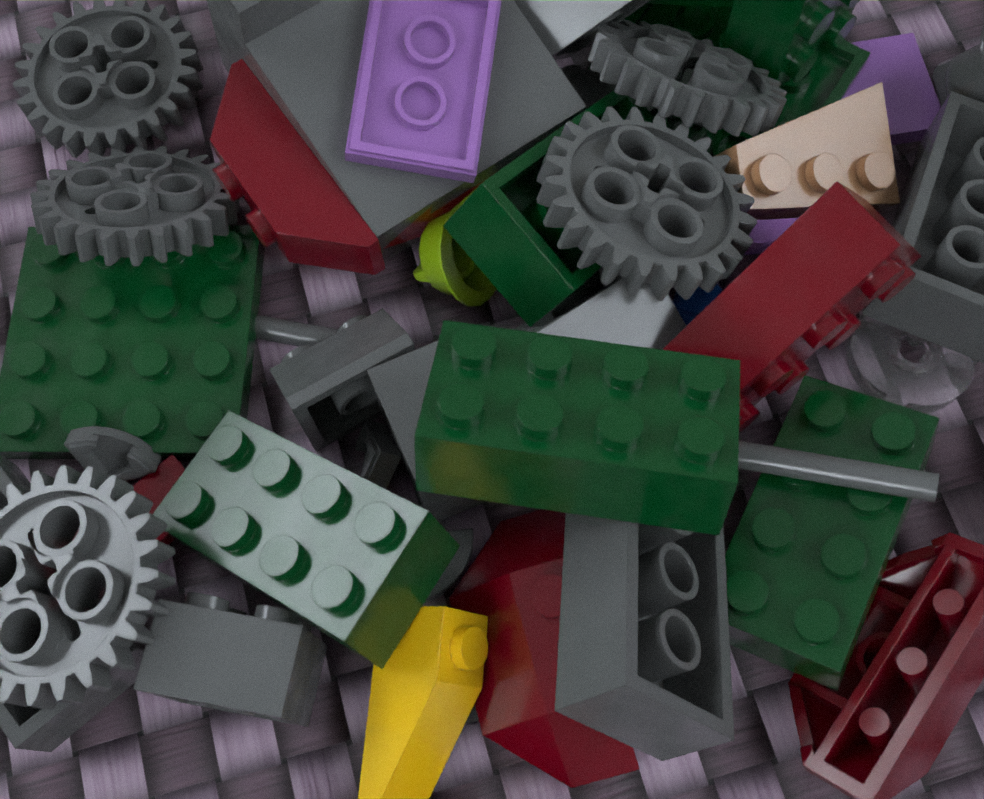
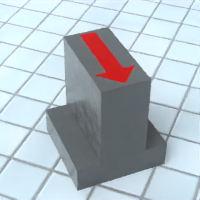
[207,0,587,262]

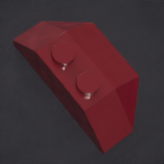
[210,59,386,275]
[449,509,640,788]
[788,532,984,799]

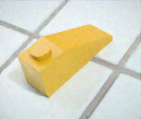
[358,606,488,799]

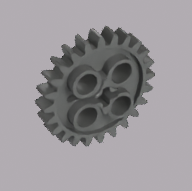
[13,0,203,158]
[588,19,787,137]
[536,107,757,301]
[30,146,240,266]
[0,465,176,709]

